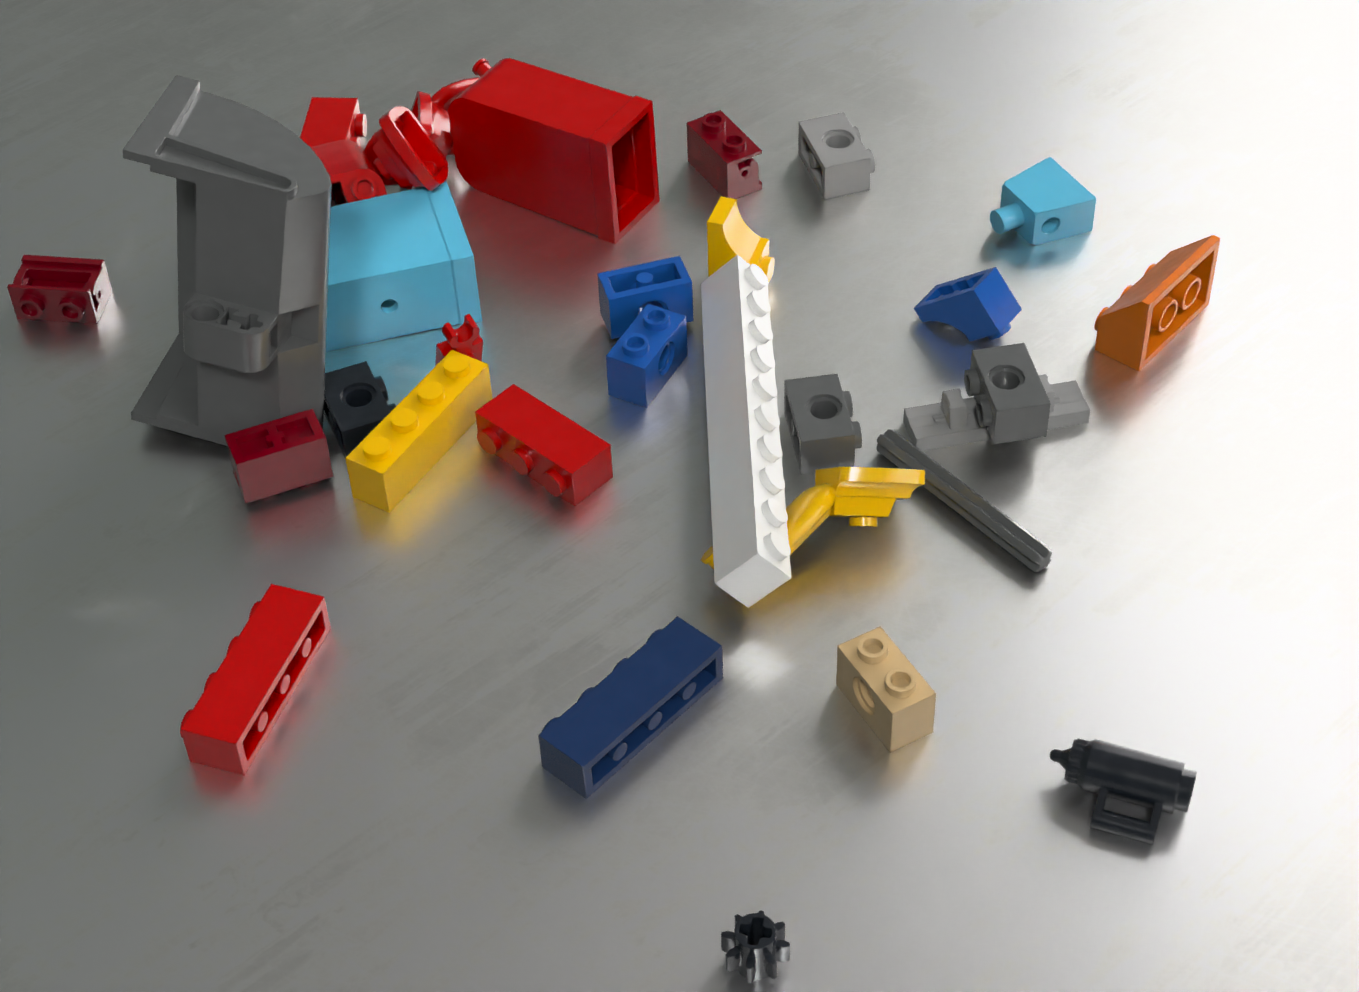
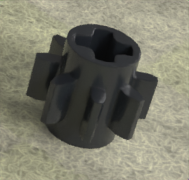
[721,910,790,984]

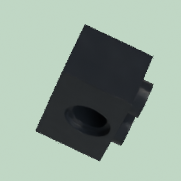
[324,361,396,460]

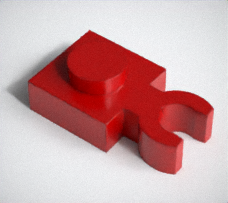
[435,314,483,366]

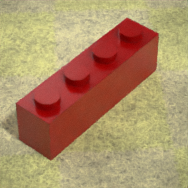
[180,584,331,776]

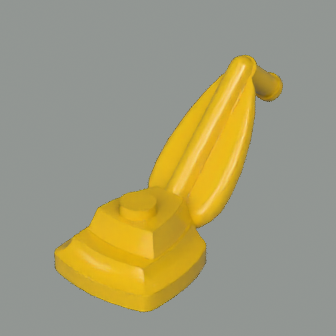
[701,467,925,570]

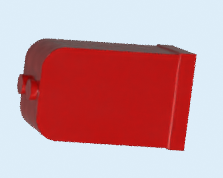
[448,58,660,244]

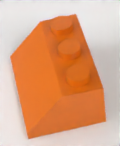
[1094,235,1221,371]

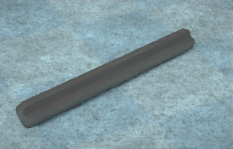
[876,429,1052,572]

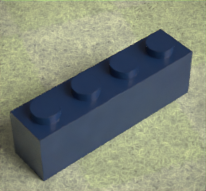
[538,616,723,799]

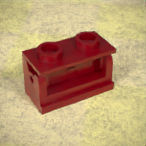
[686,110,762,199]
[7,255,113,324]
[224,408,333,503]

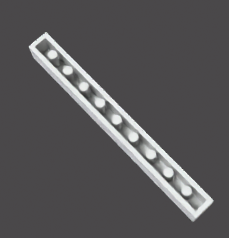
[701,254,792,608]

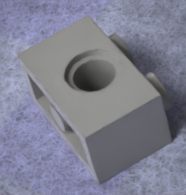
[798,112,875,200]

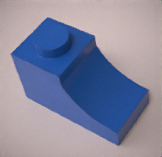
[914,267,1022,342]

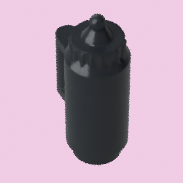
[1049,739,1197,845]

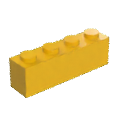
[345,350,493,513]

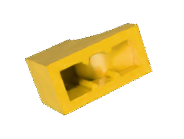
[707,196,775,282]

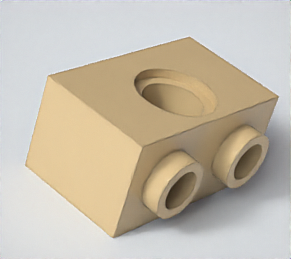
[836,626,936,753]

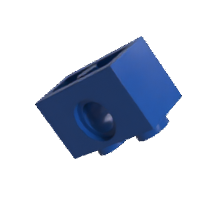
[597,256,694,339]
[606,304,688,408]

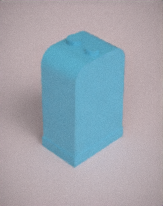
[326,180,482,352]

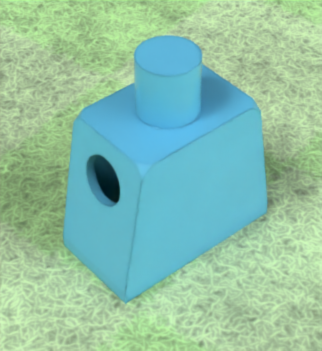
[990,157,1096,245]

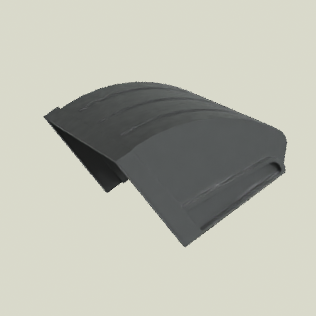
[123,75,332,446]

